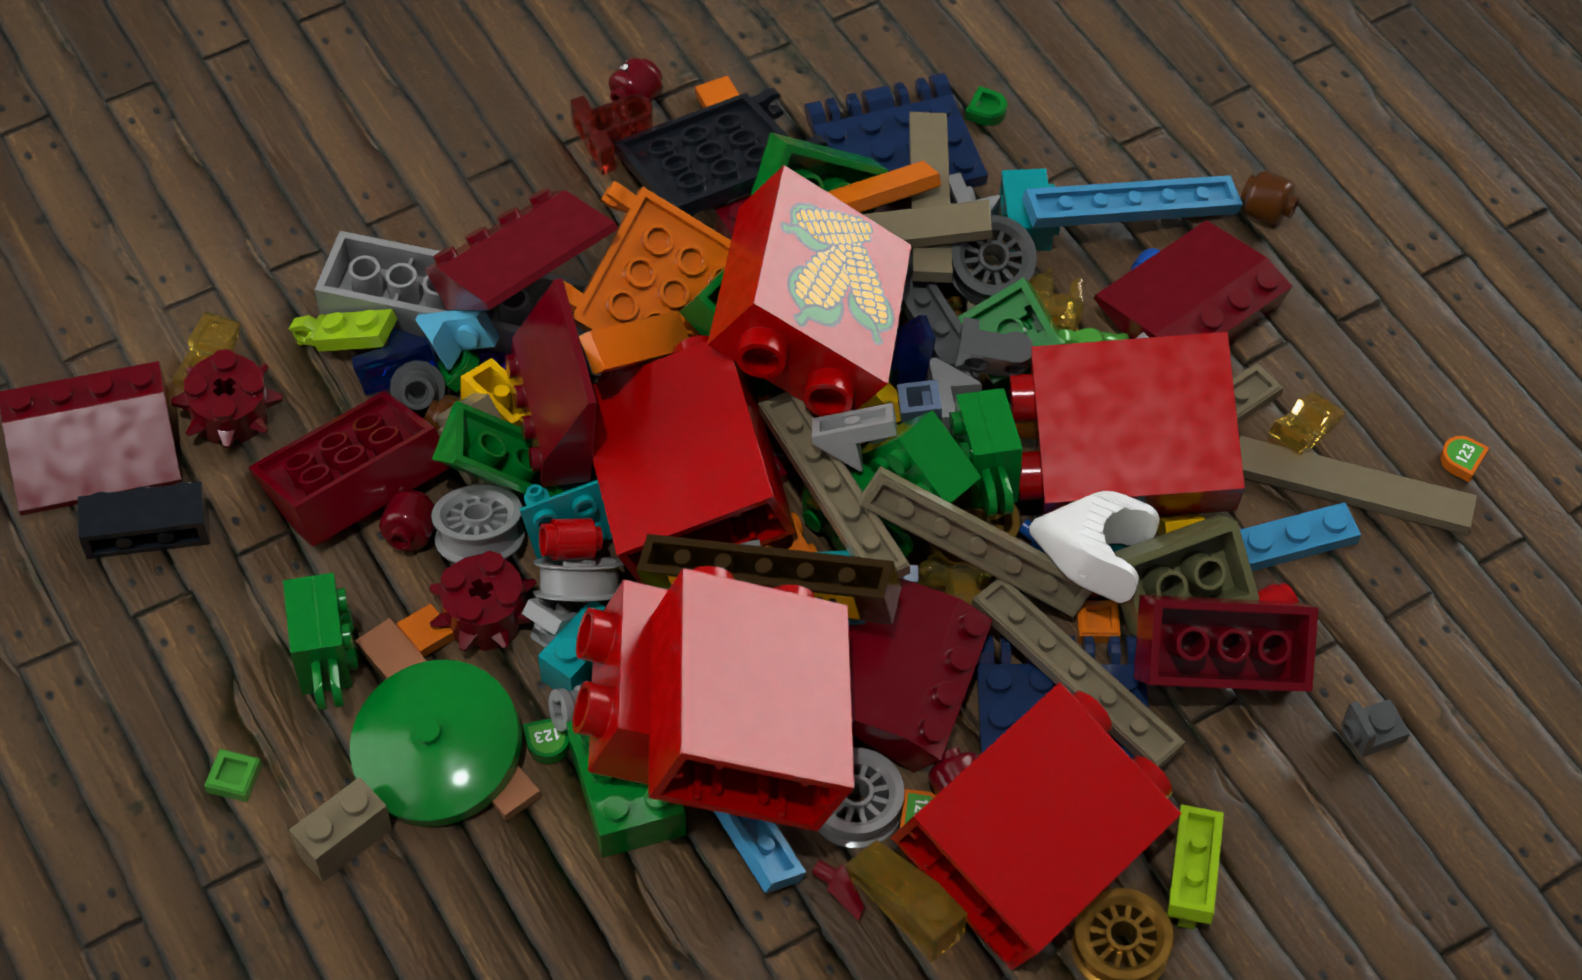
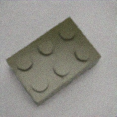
[1114,514,1259,636]

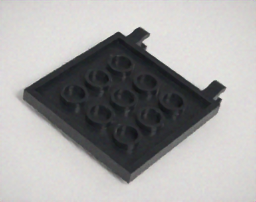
[614,88,828,216]

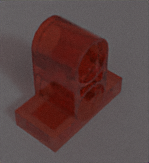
[570,95,653,175]

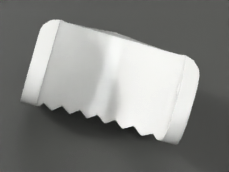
[1029,491,1160,603]

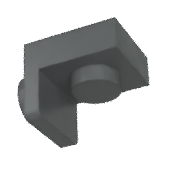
[1342,699,1410,758]

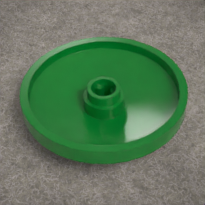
[350,660,522,827]

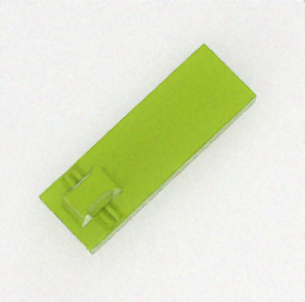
[1167,804,1224,929]

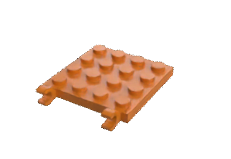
[564,181,731,365]

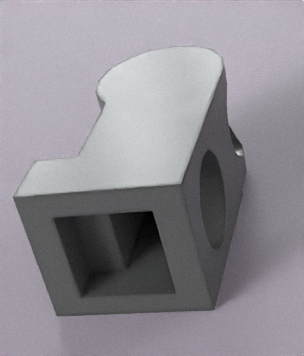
[955,317,1033,377]

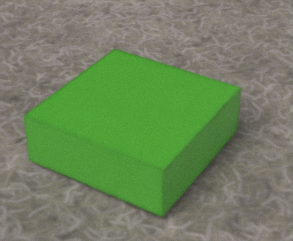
[204,749,262,802]

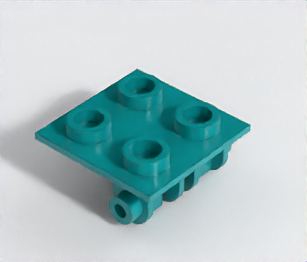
[519,480,612,559]

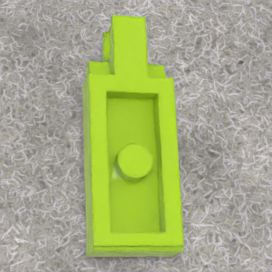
[289,309,398,352]

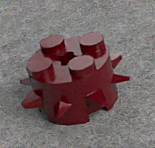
[171,349,283,448]
[429,551,537,652]

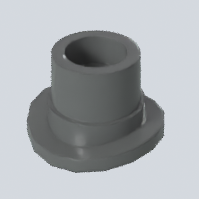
[390,360,445,415]

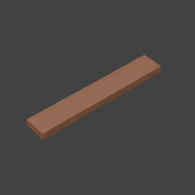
[355,618,541,822]

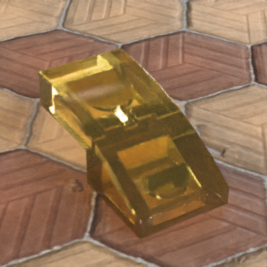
[172,312,241,390]
[1268,391,1346,455]

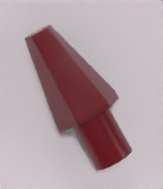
[812,860,866,922]

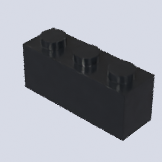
[78,482,210,559]

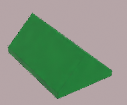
[432,401,563,497]

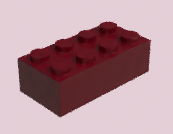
[1134,594,1319,692]

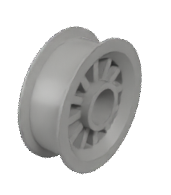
[431,485,525,563]
[533,556,624,601]
[818,748,904,849]

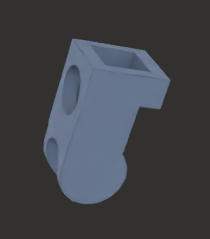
[897,380,942,424]

